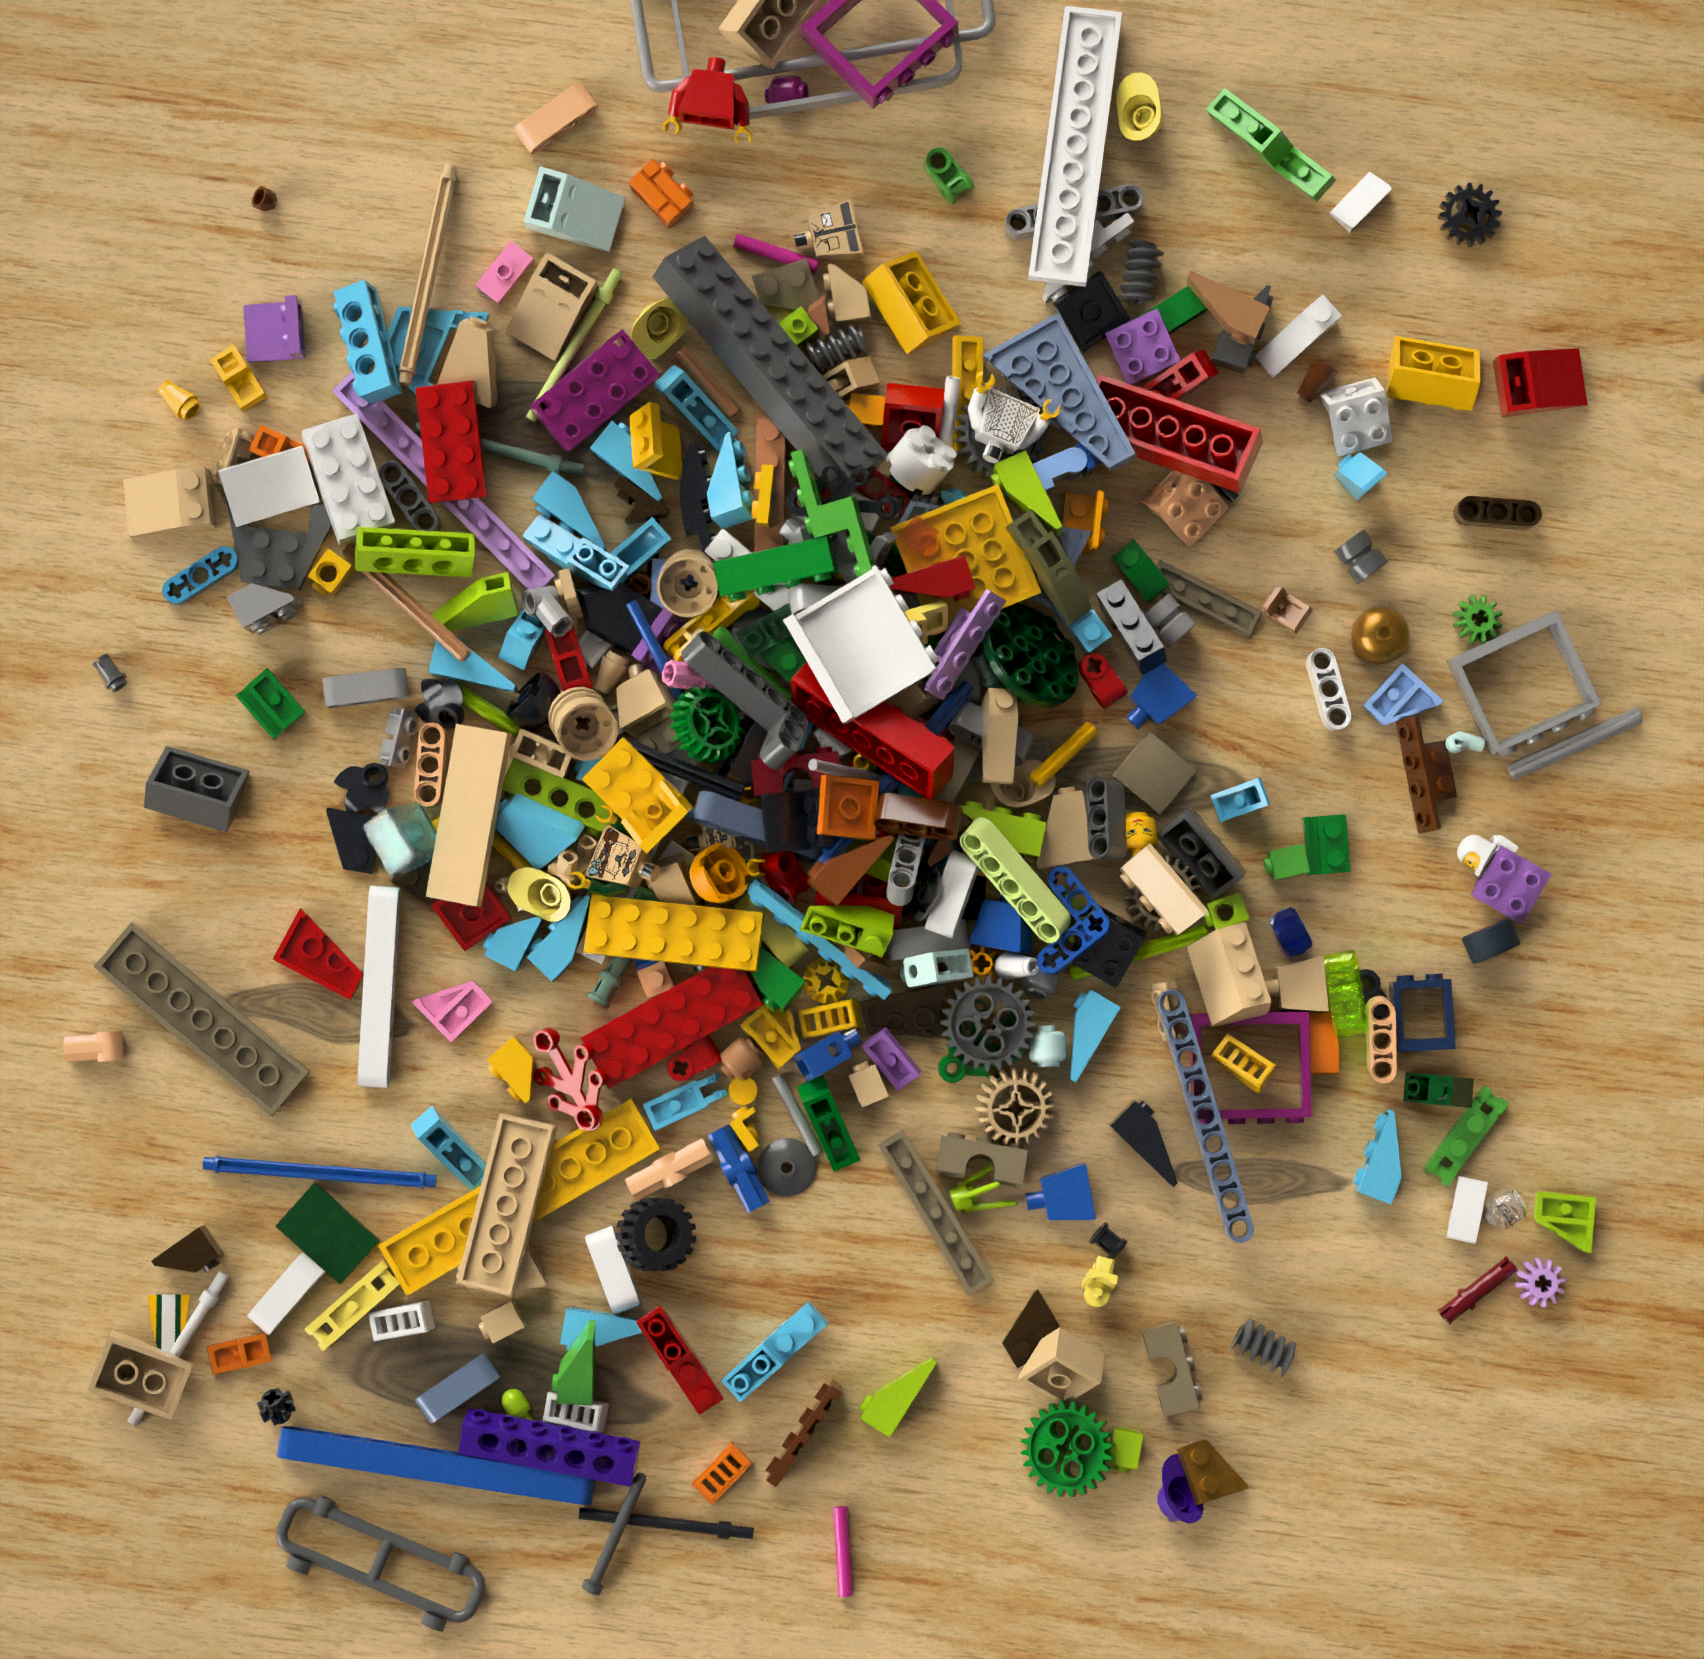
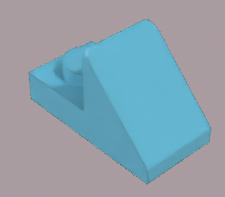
[1210,777,1271,823]

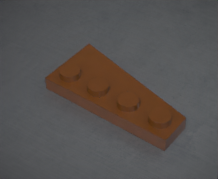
[765,1380,842,1487]

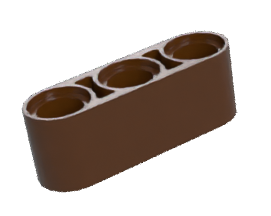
[874,793,963,841]

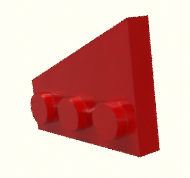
[273,908,364,1000]

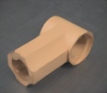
[63,1031,124,1062]

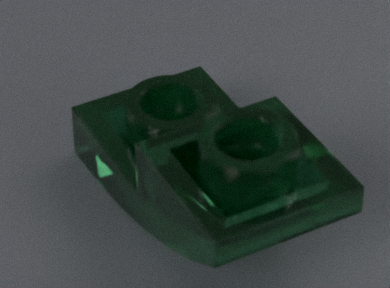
[736,603,792,659]

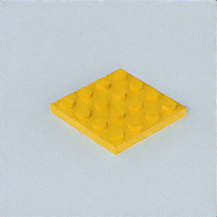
[890,484,1042,636]

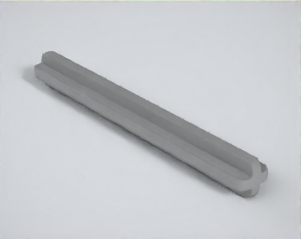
[1507,708,1643,780]

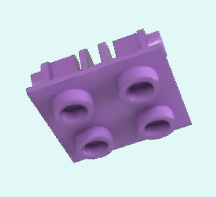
[1105,308,1181,385]
[1471,845,1552,924]

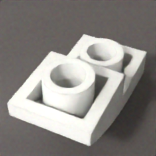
[1446,1176,1488,1244]

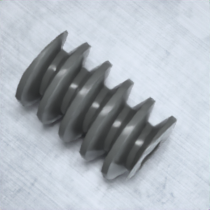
[1118,240,1164,304]
[804,325,869,374]
[1229,1318,1296,1377]

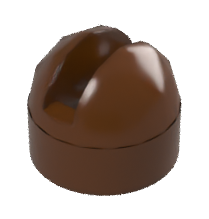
[252,186,277,212]
[628,570,651,596]

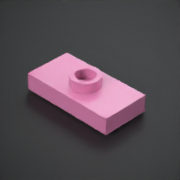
[475,241,534,305]

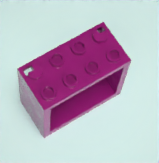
[528,329,660,452]

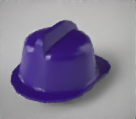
[1157,1454,1204,1524]

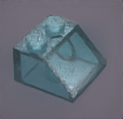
[362,802,437,876]

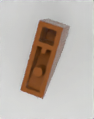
[807,835,895,905]

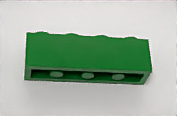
[713,536,839,602]

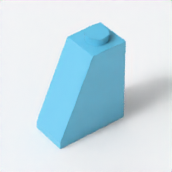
[495,793,585,870]

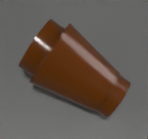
[1297,359,1337,403]

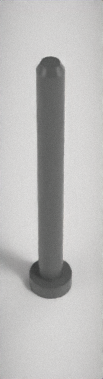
[582,1472,647,1595]

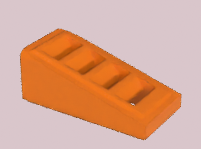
[691,1441,753,1504]

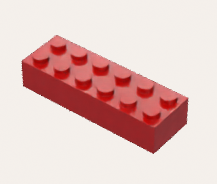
[1096,374,1263,493]
[791,662,955,800]
[581,967,764,1089]

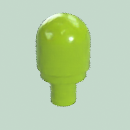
[501,1389,534,1421]

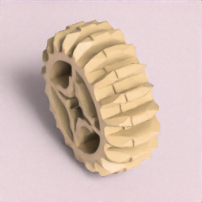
[975,1067,1055,1146]

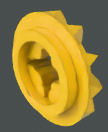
[803,957,850,1003]

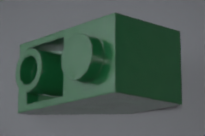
[1403,1072,1474,1108]

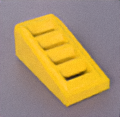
[797,998,863,1039]
[1211,1033,1276,1094]

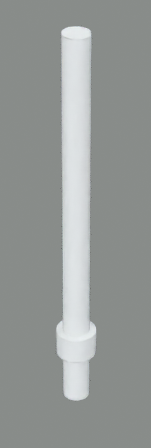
[127,1270,229,1426]

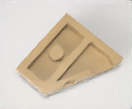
[555,568,586,632]

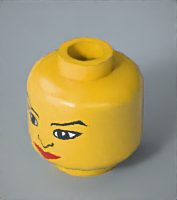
[1126,812,1158,856]

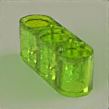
[1324,950,1368,1038]

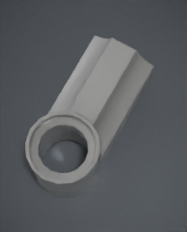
[522,586,574,638]

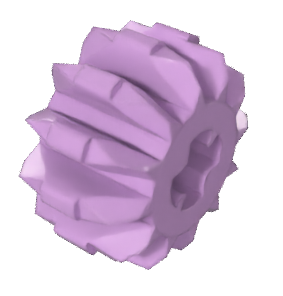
[1515,1257,1566,1308]

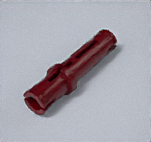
[1438,1256,1518,1325]

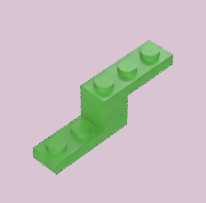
[1206,88,1336,202]
[789,449,875,578]

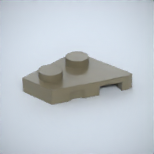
[752,258,820,312]

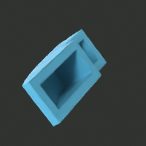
[592,517,671,586]

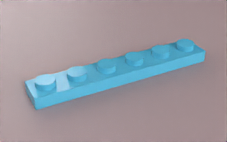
[748,877,892,1000]

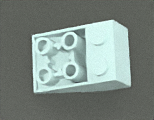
[523,166,625,253]

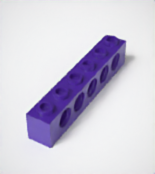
[459,1408,641,1487]

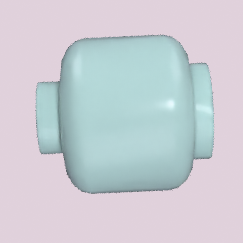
[1028,1025,1066,1067]

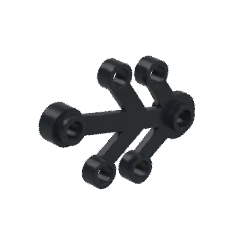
[787,466,901,541]

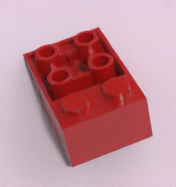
[1493,348,1588,418]

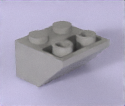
[226,583,303,635]

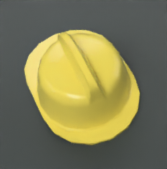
[1116,72,1164,141]
[631,299,687,360]
[507,867,573,922]

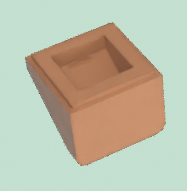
[808,294,830,335]

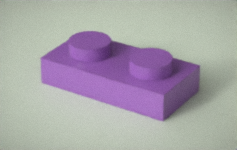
[861,1027,922,1091]

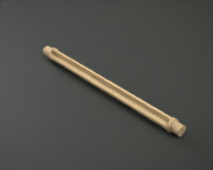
[398,164,457,386]

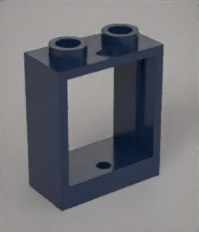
[1389,973,1456,1052]

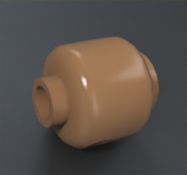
[720,1038,764,1081]

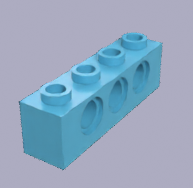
[334,279,402,405]

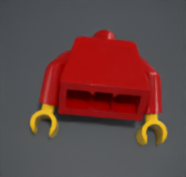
[662,57,752,144]

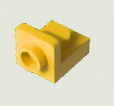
[729,1105,761,1152]

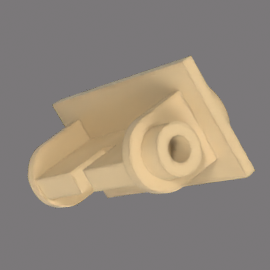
[213,428,254,485]
[1151,980,1187,1041]

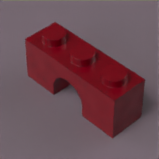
[751,747,840,798]

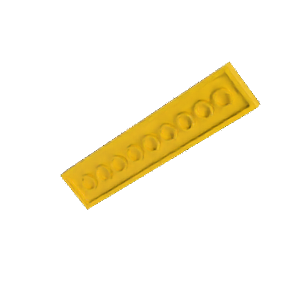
[378,1098,661,1296]

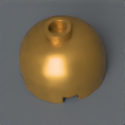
[1351,607,1410,665]

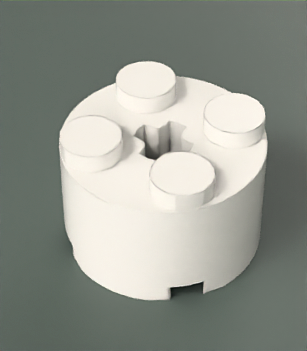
[887,425,957,495]

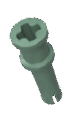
[586,957,633,1009]

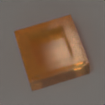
[898,514,940,556]

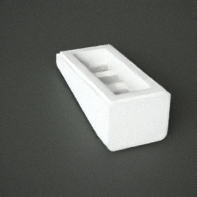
[368,1300,435,1341]
[543,1392,609,1433]

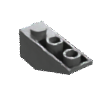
[1211,285,1274,374]

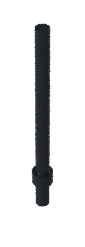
[579,1507,754,1540]

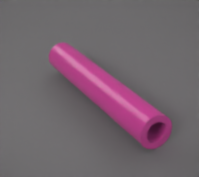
[733,233,819,274]
[833,1506,853,1597]

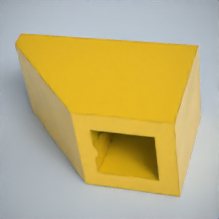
[487,1036,535,1103]

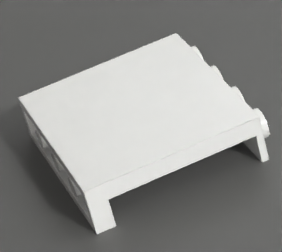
[783,565,939,724]

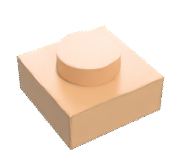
[637,962,674,998]

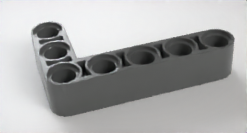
[681,631,809,770]

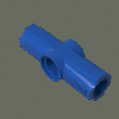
[707,1124,770,1213]

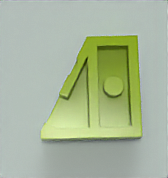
[1533,1191,1596,1253]

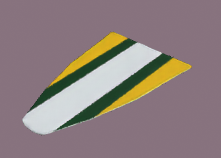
[147,1294,190,1353]

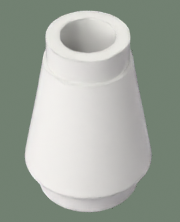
[995,952,1039,981]

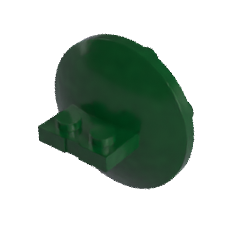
[982,603,1079,708]

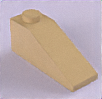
[981,688,1018,784]

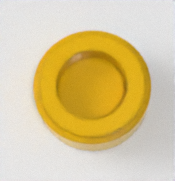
[729,1077,758,1105]

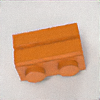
[628,159,694,228]

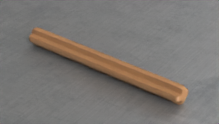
[343,543,472,662]

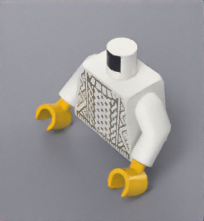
[968,371,1060,463]

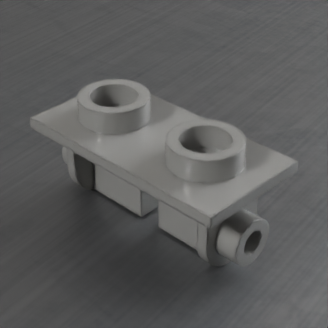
[378,708,418,770]

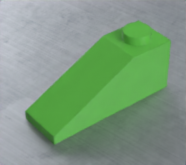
[552,1320,596,1406]

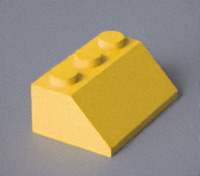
[862,251,962,354]
[1386,336,1480,411]

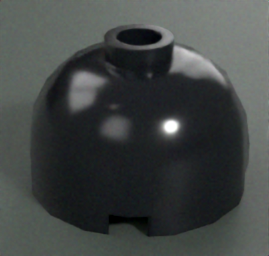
[505,671,561,729]

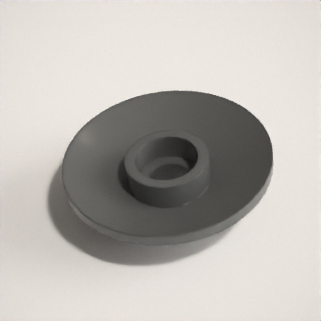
[758,1138,816,1196]

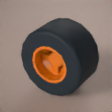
[1462,918,1521,964]

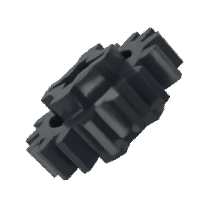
[1437,183,1502,247]

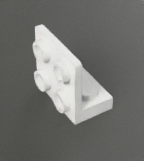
[1320,377,1393,456]

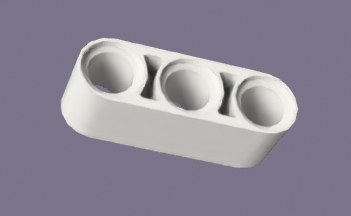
[1306,648,1351,732]
[925,850,979,939]
[585,1225,642,1315]
[247,1253,325,1335]

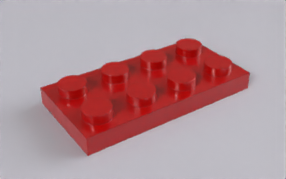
[415,380,488,504]

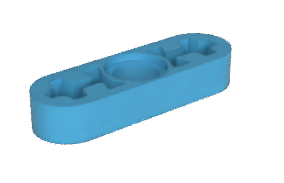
[162,546,238,605]

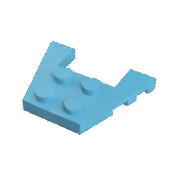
[387,307,489,394]

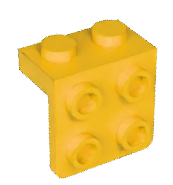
[630,402,683,480]

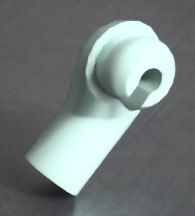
[1445,731,1485,753]

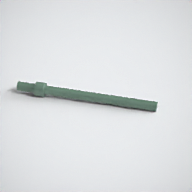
[415,422,585,476]

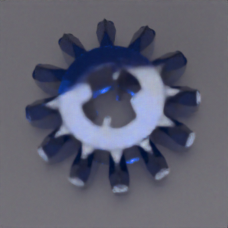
[1269,907,1313,958]

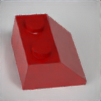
[881,383,945,451]

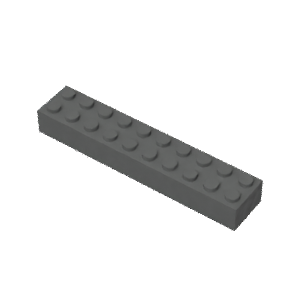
[652,236,888,493]

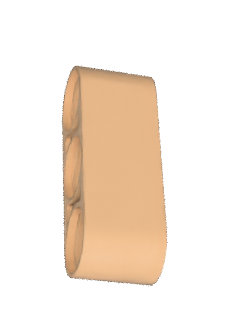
[514,82,599,154]
[414,722,448,808]
[1366,995,1397,1084]

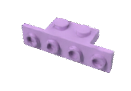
[924,590,1006,700]

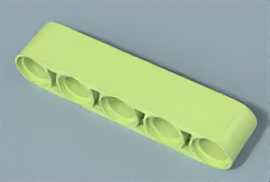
[960,817,1071,943]

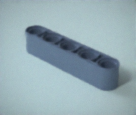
[692,791,824,864]

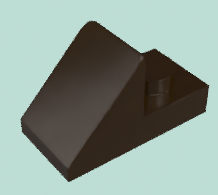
[614,476,670,525]

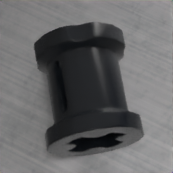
[1089,1222,1128,1259]

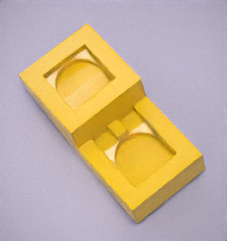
[210,344,267,412]

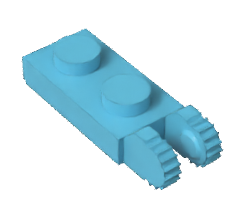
[643,1072,728,1131]

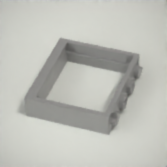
[1447,610,1601,757]

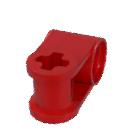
[1078,653,1128,710]
[759,851,810,905]
[667,1034,722,1081]

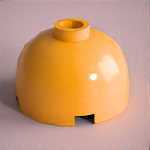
[689,843,748,903]

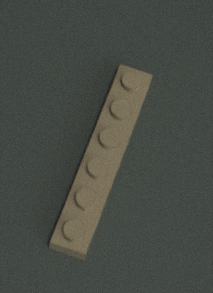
[878,1130,994,1295]

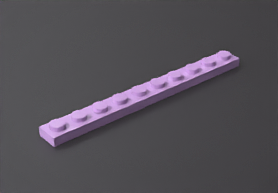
[332,371,556,589]

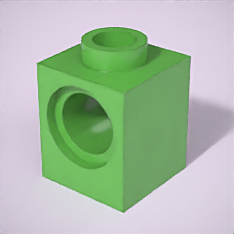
[1263,844,1310,880]

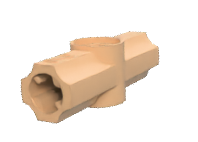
[625,1138,714,1201]

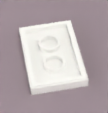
[218,446,320,527]

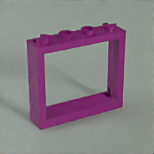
[801,0,958,109]
[1189,1012,1311,1124]

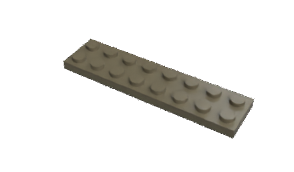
[94,922,310,1116]

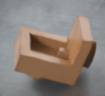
[1262,585,1313,634]

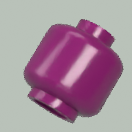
[765,75,809,113]

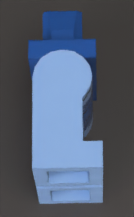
[1032,442,1102,496]

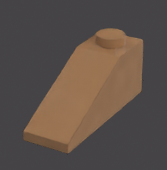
[1186,271,1270,345]

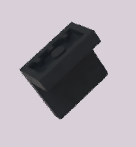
[760,788,834,853]
[1067,905,1147,987]

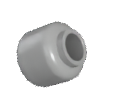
[1020,954,1061,999]

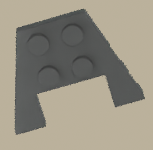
[226,498,332,591]

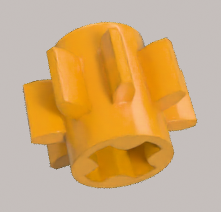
[969,946,996,981]

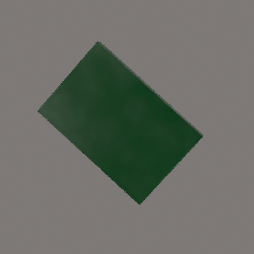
[275,1182,380,1284]

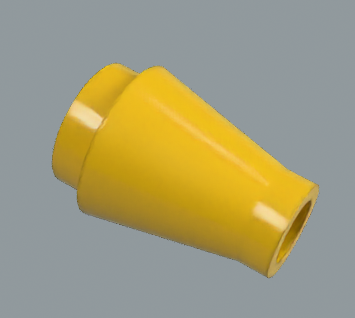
[158,380,201,421]

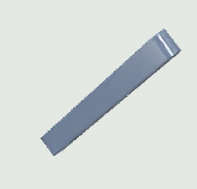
[1156,989,1254,1243]

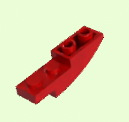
[544,625,595,722]
[636,1305,724,1415]

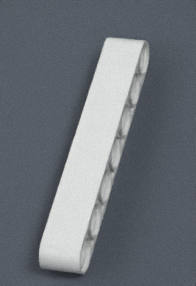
[358,886,401,1088]

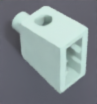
[900,948,973,988]

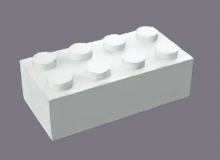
[302,413,395,546]

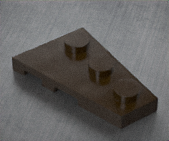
[860,983,951,1040]

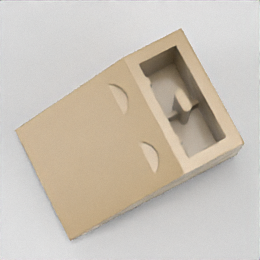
[505,252,599,361]

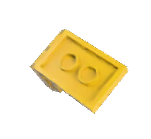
[582,737,693,854]

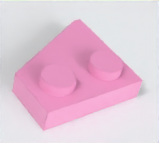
[412,981,494,1042]

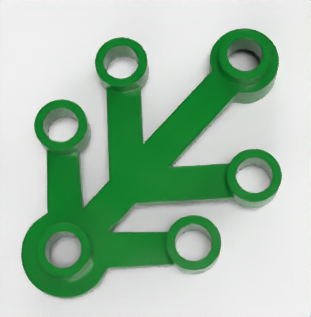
[938,999,1031,1083]

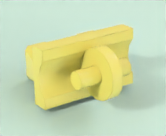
[1081,1256,1118,1308]

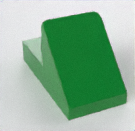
[1112,539,1170,603]

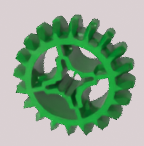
[669,684,745,763]

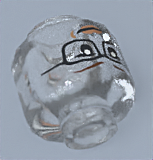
[1484,1187,1529,1231]

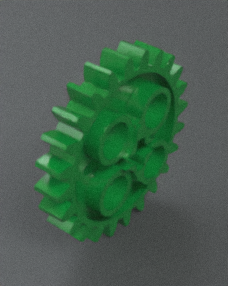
[1021,1401,1116,1498]

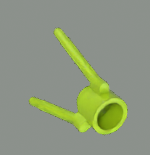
[950,1164,1018,1213]

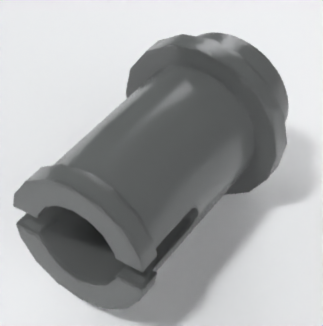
[92,654,127,692]

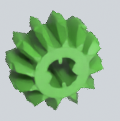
[1453,595,1503,644]

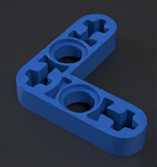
[1037,866,1111,975]

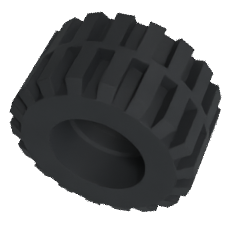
[616,1197,696,1271]

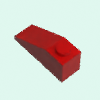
[1142,349,1220,401]
[890,555,976,602]

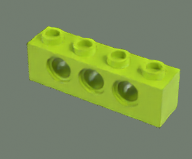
[355,527,475,577]
[502,757,617,838]

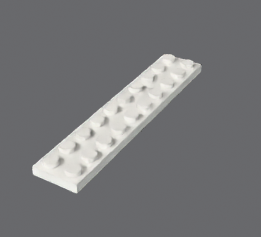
[1028,6,1122,287]

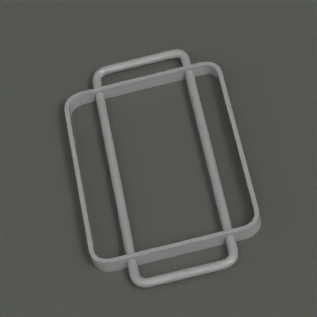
[630,0,995,120]

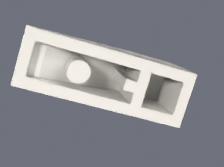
[1255,294,1342,378]

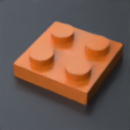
[817,775,879,840]

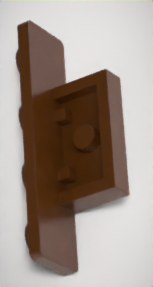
[1396,716,1457,834]

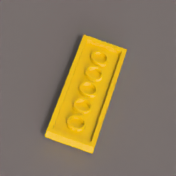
[584,895,765,972]

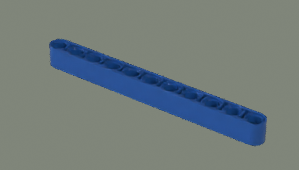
[277,1426,596,1505]

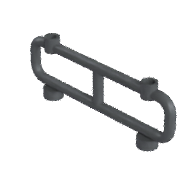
[276,1495,486,1632]

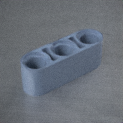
[415,1352,501,1424]

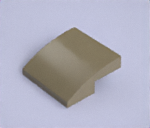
[1112,731,1196,815]

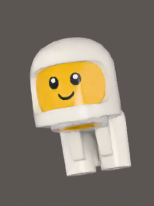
[1457,835,1519,877]

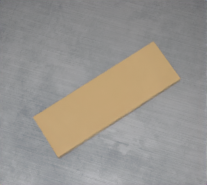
[426,724,512,907]
[456,1113,557,1298]

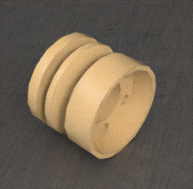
[657,549,719,617]
[548,687,618,761]

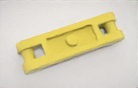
[304,1260,400,1351]

